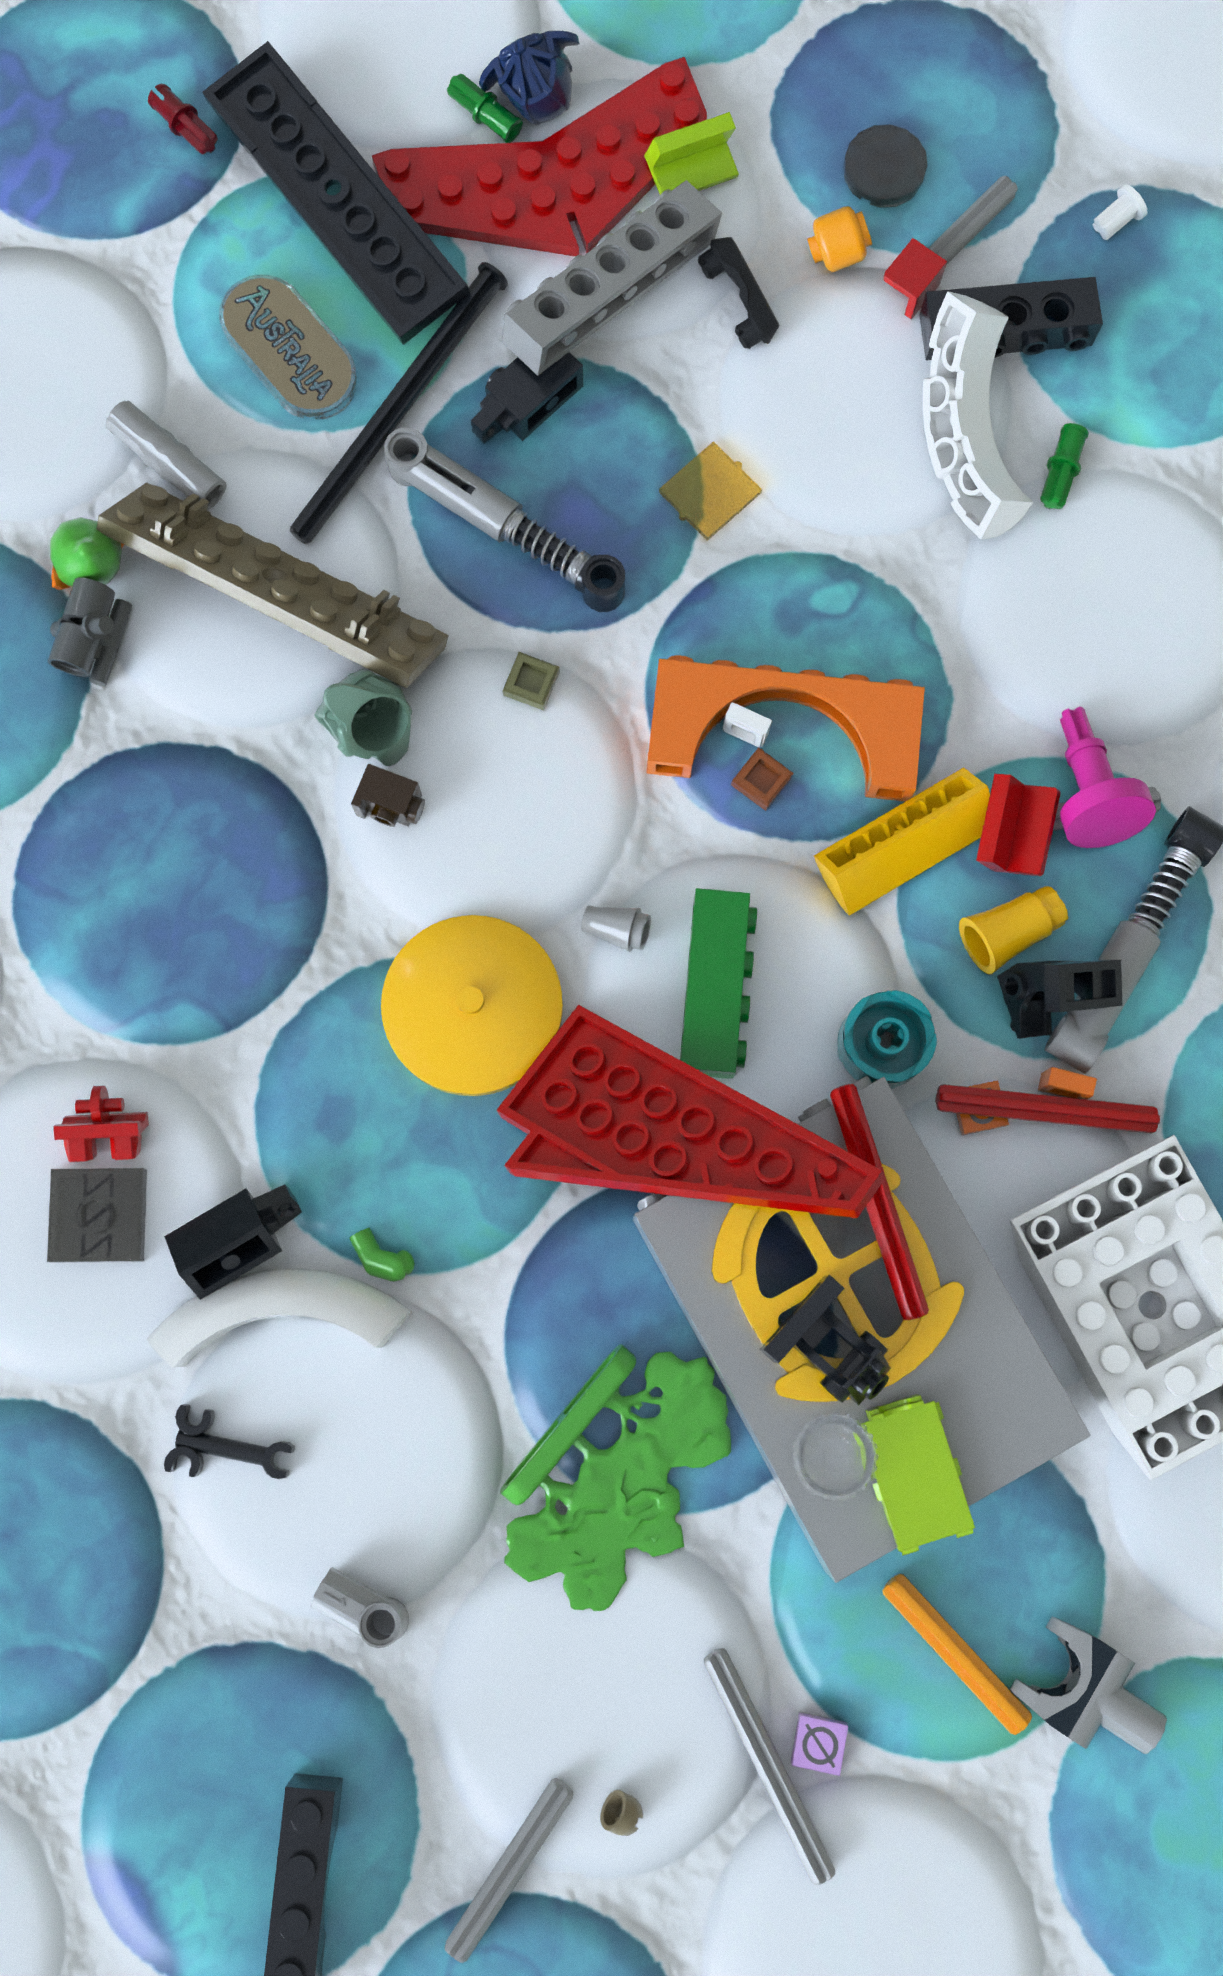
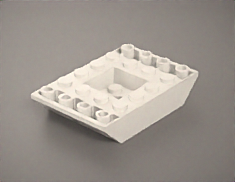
[1009,1135,1223,1480]

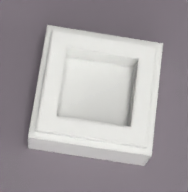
[722,702,772,748]

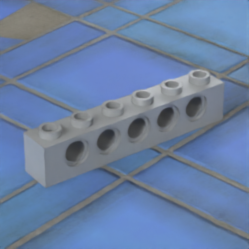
[501,180,722,375]

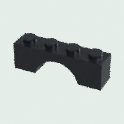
[264,1773,343,1976]

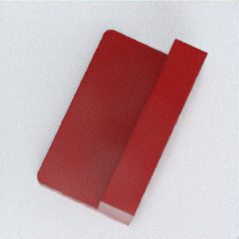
[976,774,1061,876]

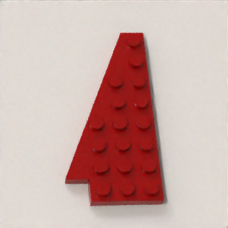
[496,1005,885,1218]

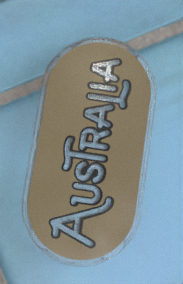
[219,274,357,420]

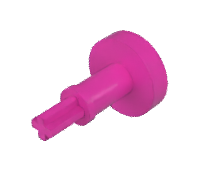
[1059,706,1156,848]

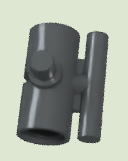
[48,578,132,687]

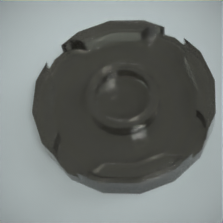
[843,124,928,208]

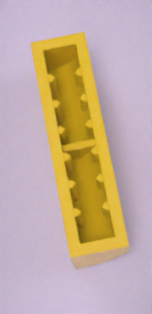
[814,767,990,916]

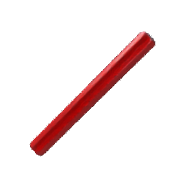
[830,1084,929,1321]
[935,1084,1160,1134]

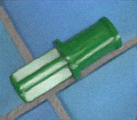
[447,74,523,143]
[1040,423,1089,509]

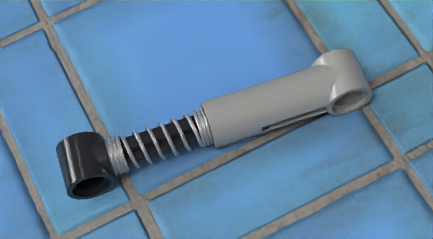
[384,427,625,612]
[1044,806,1223,1074]

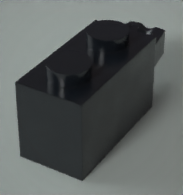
[471,352,583,444]
[164,1184,302,1300]

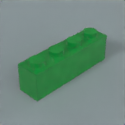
[680,888,757,1079]

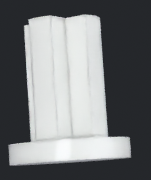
[1092,184,1148,240]

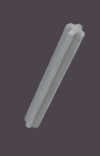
[704,1648,835,1885]

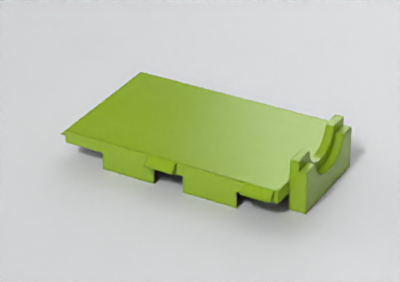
[855,1394,975,1555]

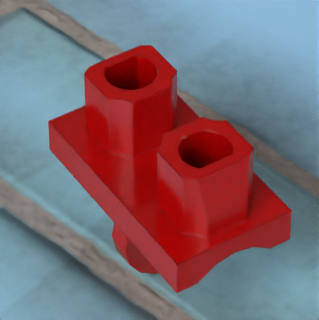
[53,1086,149,1162]

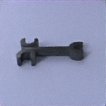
[164,1404,295,1479]

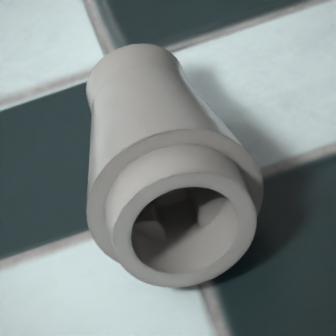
[581,905,651,952]

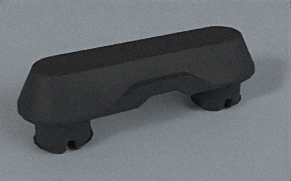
[698,237,780,349]

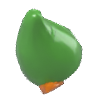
[50,517,124,590]

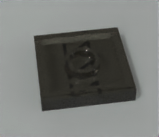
[47,1168,147,1263]

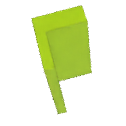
[644,112,739,195]

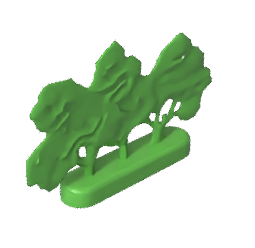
[500,1344,731,1611]

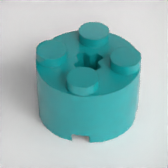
[837,990,937,1089]

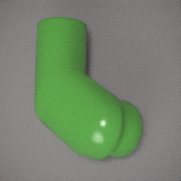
[349,1227,415,1282]

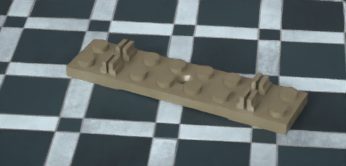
[97,483,449,688]

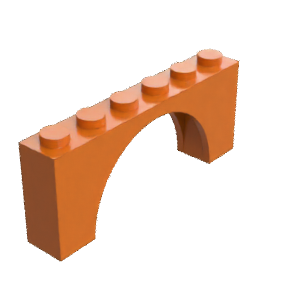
[647,655,925,802]

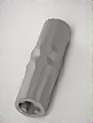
[105,400,227,510]

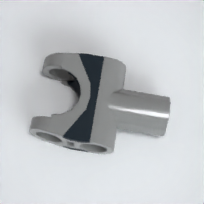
[1009,1616,1167,1754]

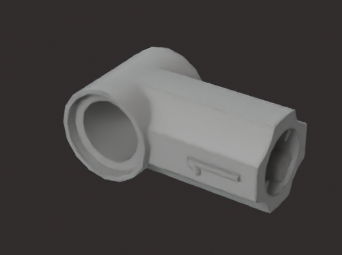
[310,1567,409,1648]

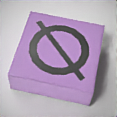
[791,1712,848,1776]

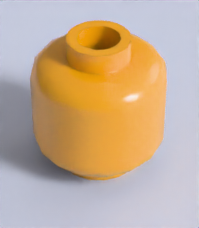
[807,206,872,272]

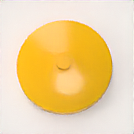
[381,915,563,1096]

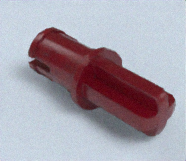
[148,83,218,154]

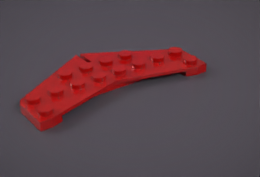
[372,57,707,256]

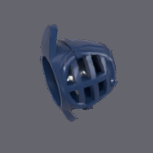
[479,30,580,125]

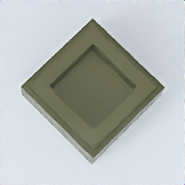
[503,652,560,711]

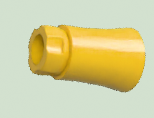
[959,886,1068,975]

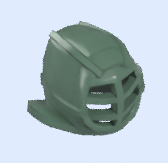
[314,669,413,766]

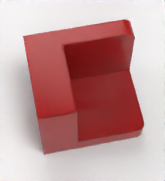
[883,238,947,320]

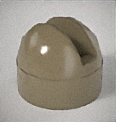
[600,1790,644,1836]

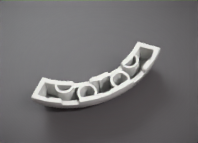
[923,292,1033,539]
[147,1269,412,1368]

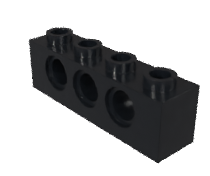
[919,277,1103,361]

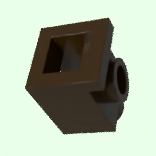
[351,764,425,827]

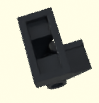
[997,959,1122,1039]
[759,1275,891,1406]

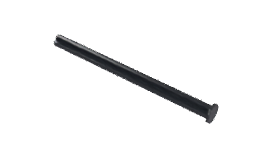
[290,262,508,544]

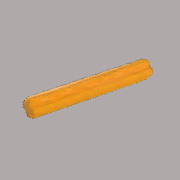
[882,1573,1032,1735]

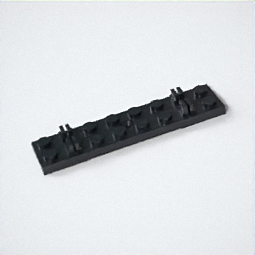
[202,41,470,345]

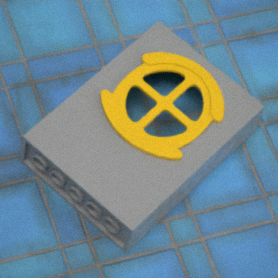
[633,1076,1091,1583]

